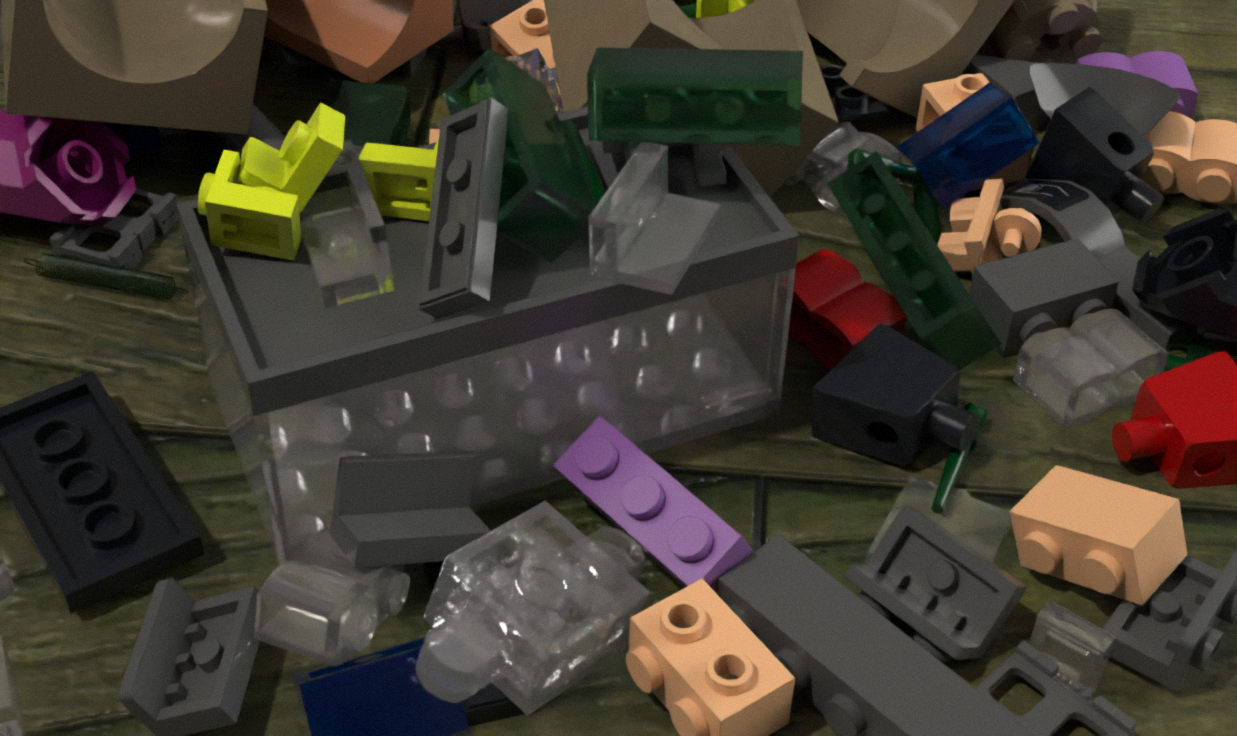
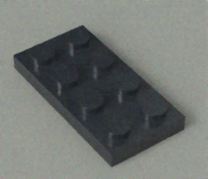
[0,371,204,614]

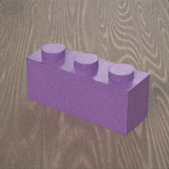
[553,415,754,594]

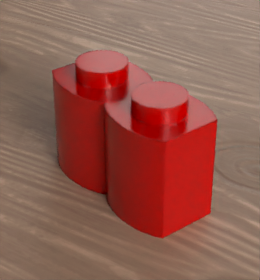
[765,249,907,370]

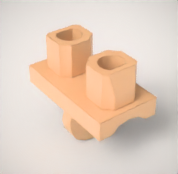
[937,179,1042,276]

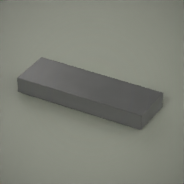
[419,98,509,319]

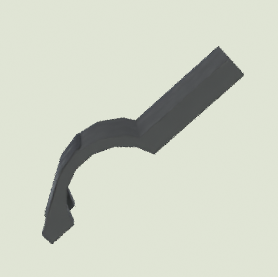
[1000,178,1208,353]

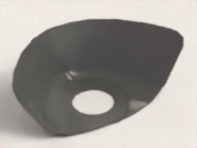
[1029,63,1181,135]

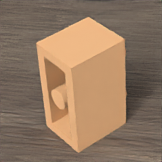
[1009,465,1188,605]

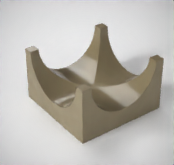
[796,0,1014,118]

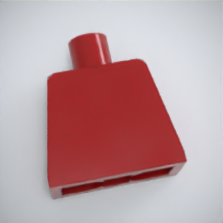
[1112,350,1237,489]

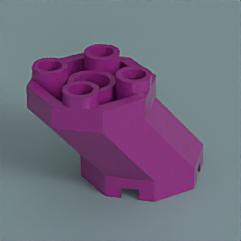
[0,109,136,227]

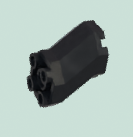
[1132,208,1237,339]

